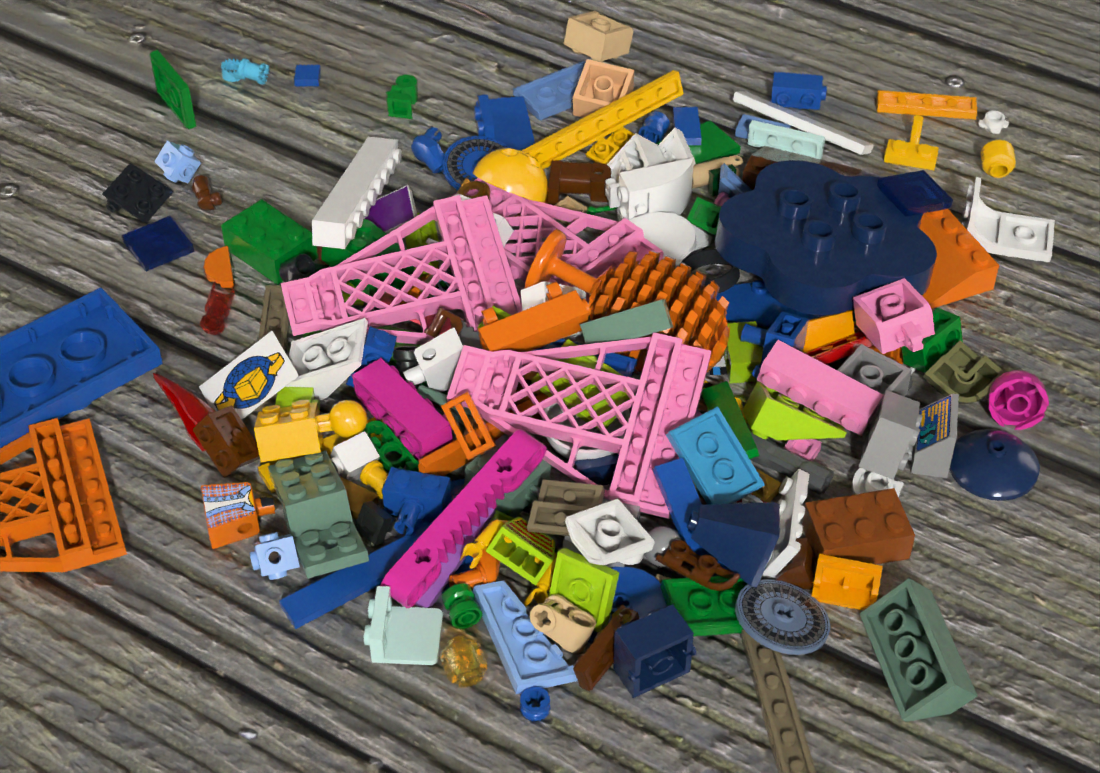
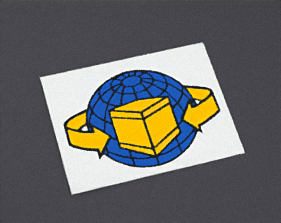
[199,331,299,420]

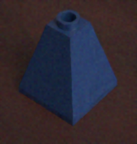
[687,502,780,588]

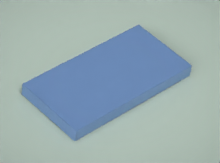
[513,59,591,121]

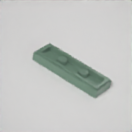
[580,299,673,344]

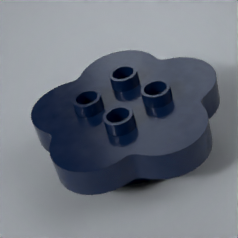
[715,160,937,315]

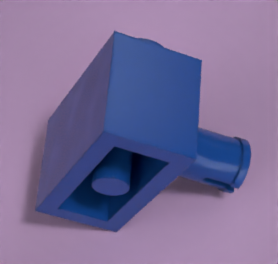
[741,311,809,364]
[382,467,452,535]

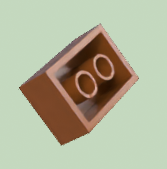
[802,488,915,565]

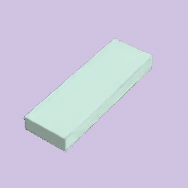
[748,120,825,159]

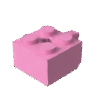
[853,278,935,354]

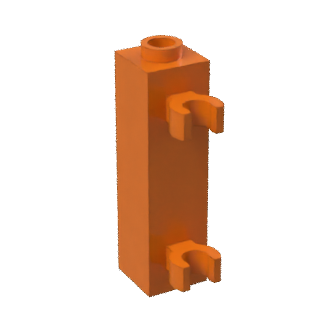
[478,281,591,352]

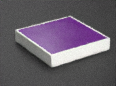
[364,185,417,234]

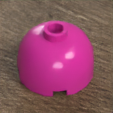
[988,370,1049,430]

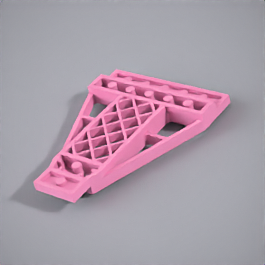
[451,178,664,305]
[281,195,522,345]
[447,332,711,519]

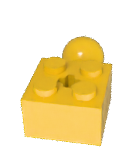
[254,400,367,463]

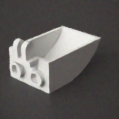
[605,158,694,221]

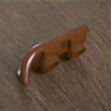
[656,540,740,591]

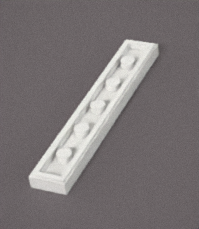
[732,91,874,155]

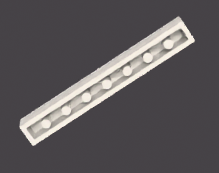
[312,136,402,249]

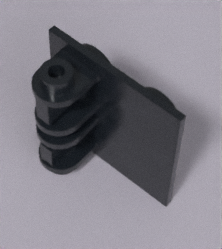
[102,163,174,224]

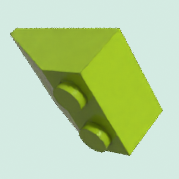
[742,381,847,440]

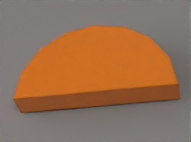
[204,246,234,288]

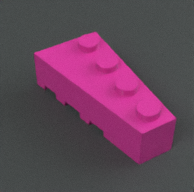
[352,358,453,462]

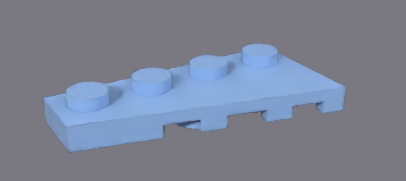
[473,580,578,694]

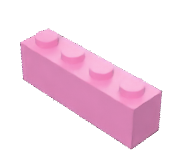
[757,340,883,436]

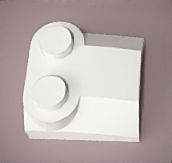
[565,499,655,565]

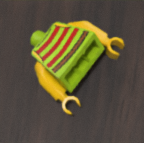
[460,517,557,607]

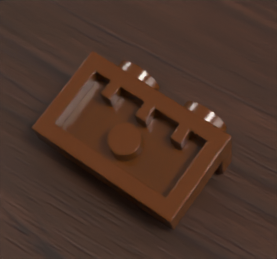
[193,405,260,478]

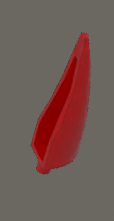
[153,373,215,451]

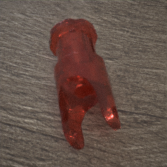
[200,281,235,335]

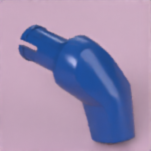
[411,127,444,174]

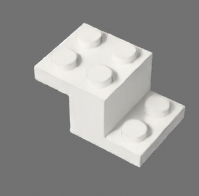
[607,128,696,183]

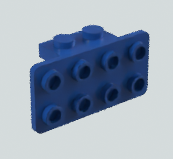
[474,95,535,151]

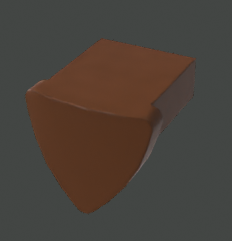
[775,538,815,590]

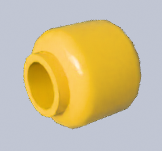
[981,139,1016,178]

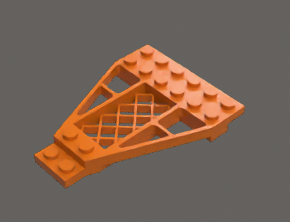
[0,418,127,572]

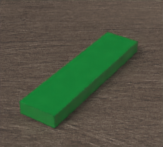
[701,381,760,459]

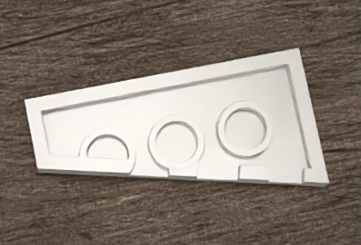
[762,469,809,580]

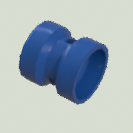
[638,111,670,143]

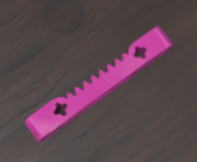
[381,429,547,608]

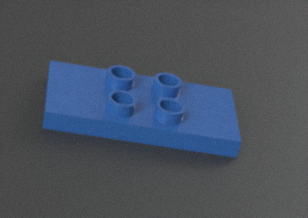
[0,288,163,448]

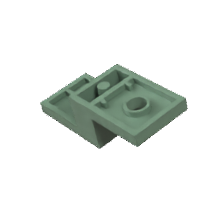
[268,451,369,579]

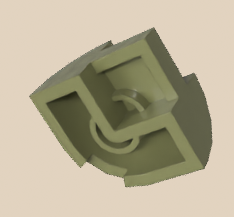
[923,340,1005,404]

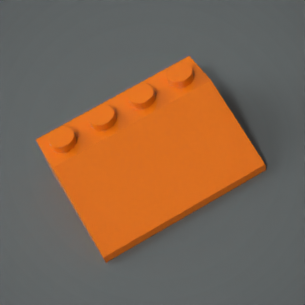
[919,200,999,309]

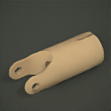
[692,155,743,189]

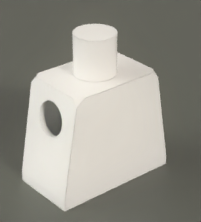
[403,328,463,392]

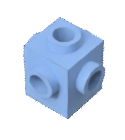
[154,140,201,183]
[249,532,300,580]

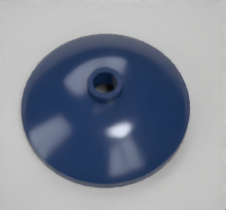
[949,429,1040,501]

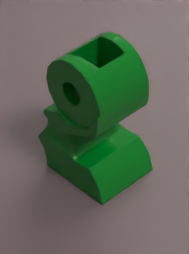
[386,75,418,119]

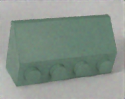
[859,578,978,722]

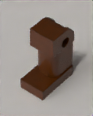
[548,160,611,205]

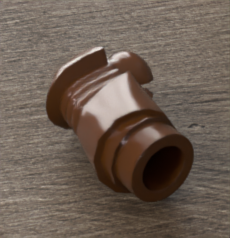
[192,175,223,211]

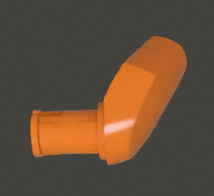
[449,550,501,589]

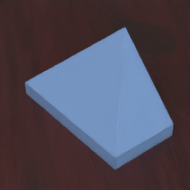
[718,163,752,198]

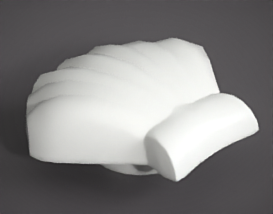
[851,467,904,497]

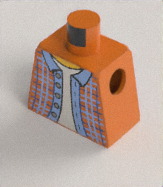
[201,482,275,549]

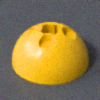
[473,148,548,202]

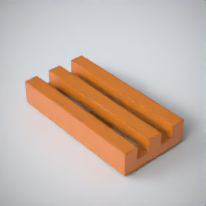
[441,392,497,461]

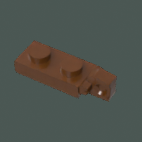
[573,605,640,691]

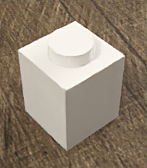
[330,431,380,480]

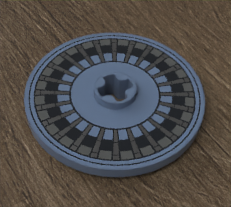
[735,580,830,655]

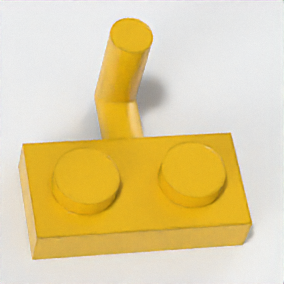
[884,115,939,170]

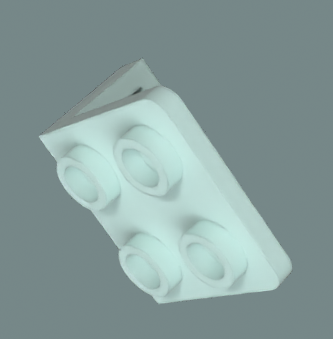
[364,586,443,665]

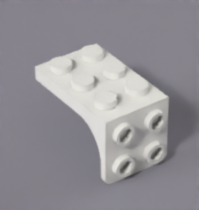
[962,177,1055,262]

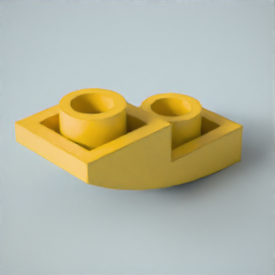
[585,127,634,165]

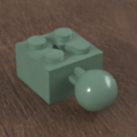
[464,433,551,518]

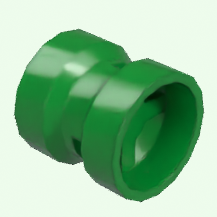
[442,584,482,629]

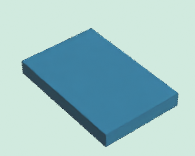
[666,407,765,505]

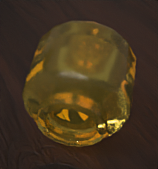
[440,635,488,688]

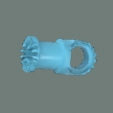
[221,58,269,85]

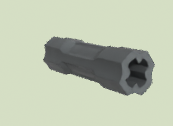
[750,433,834,495]

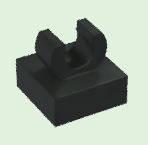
[355,501,396,545]

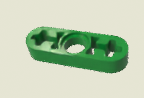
[363,421,419,473]

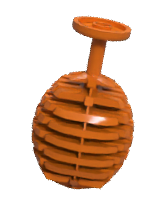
[525,229,730,373]

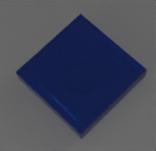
[877,170,953,216]
[122,216,194,271]

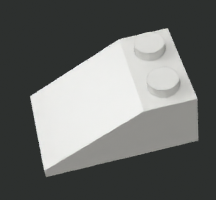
[285,318,368,400]

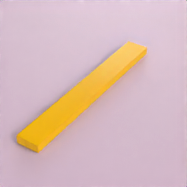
[522,70,684,169]

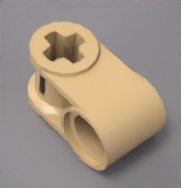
[530,594,596,653]

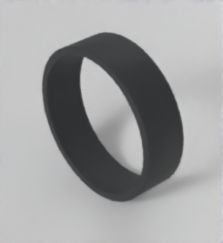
[679,249,740,293]

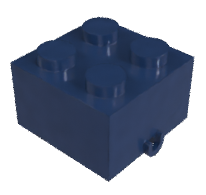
[614,604,697,698]

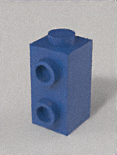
[771,72,827,110]
[346,326,397,387]

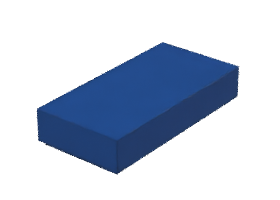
[673,107,701,145]

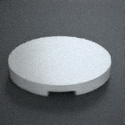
[629,212,696,267]

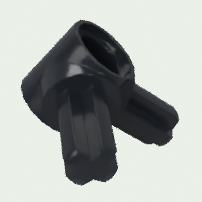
[279,254,330,282]

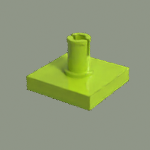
[549,548,620,632]

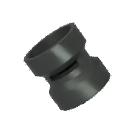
[393,346,419,380]

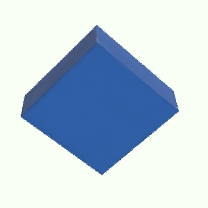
[294,65,321,86]

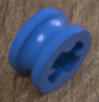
[520,686,550,721]

